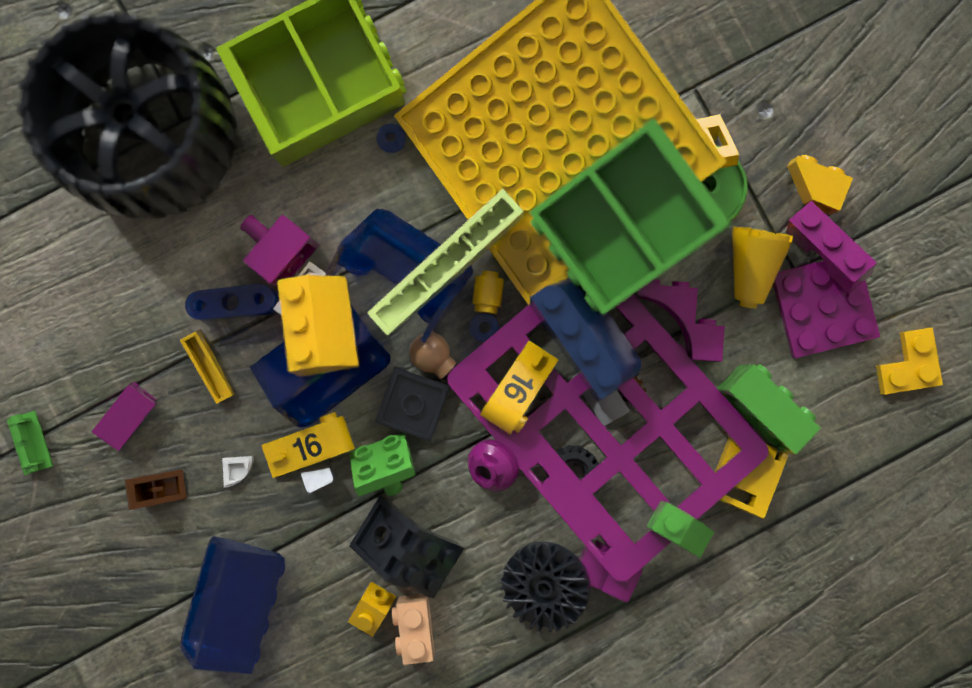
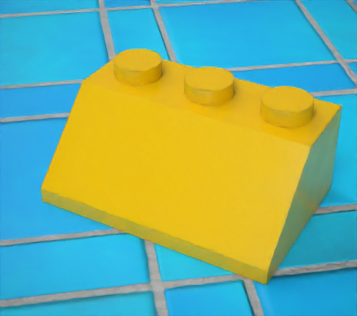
[278,275,359,377]

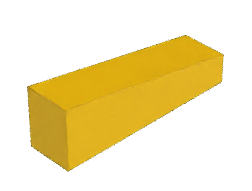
[180,329,235,404]

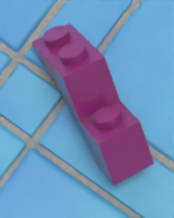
[634,279,725,362]

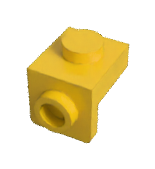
[348,582,396,637]

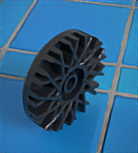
[500,542,591,633]

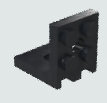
[349,496,464,598]

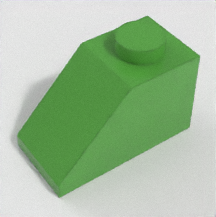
[646,501,714,558]

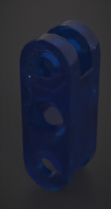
[185,284,280,321]

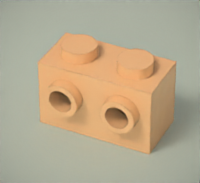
[392,594,435,665]

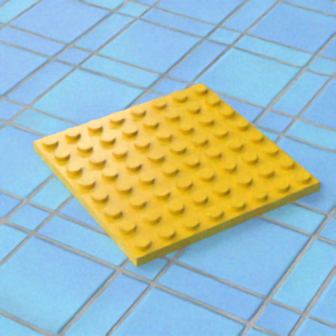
[394,0,727,305]

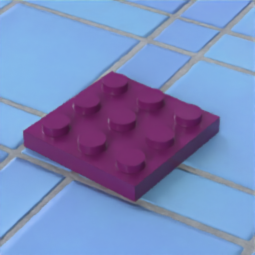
[773,261,880,358]

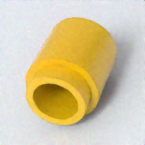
[472,271,504,314]

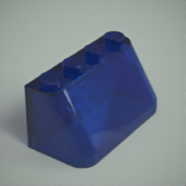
[250,302,391,427]
[180,536,285,674]

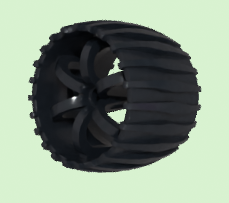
[17,11,237,219]

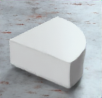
[222,456,254,488]

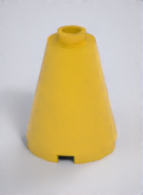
[732,226,793,309]

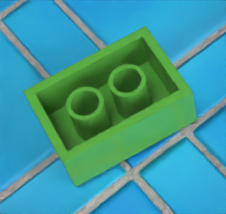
[717,364,821,455]

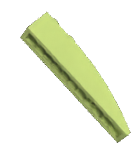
[367,189,525,336]

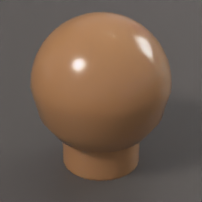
[409,332,456,379]

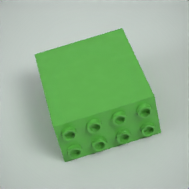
[529,118,731,314]

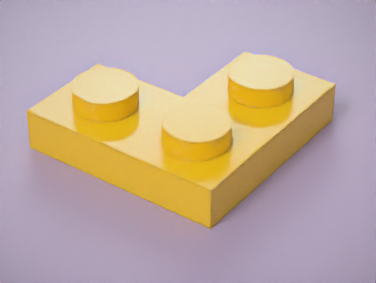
[876,327,943,394]

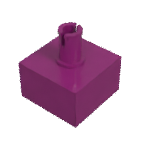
[240,214,320,287]

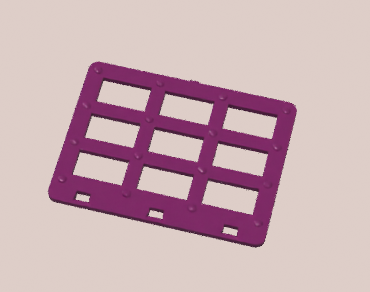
[447,294,768,582]

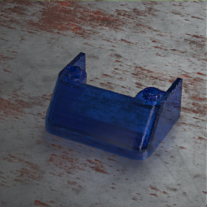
[325,209,473,343]

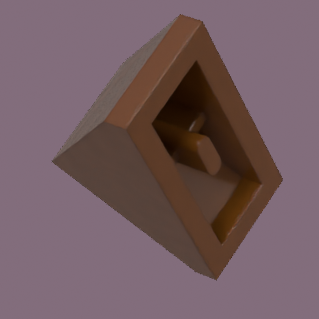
[125,469,187,510]

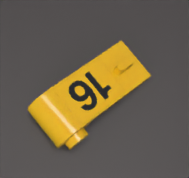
[480,341,559,435]
[261,412,355,478]

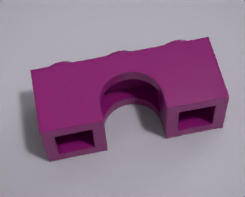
[786,201,877,294]

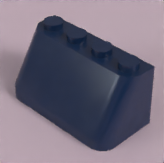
[530,277,641,402]

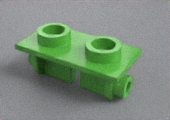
[7,411,53,476]

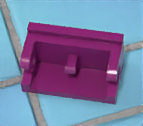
[91,381,157,451]

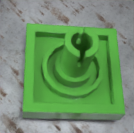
[349,432,416,497]

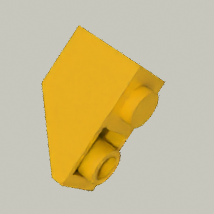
[788,155,853,215]

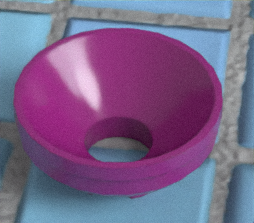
[467,439,519,492]

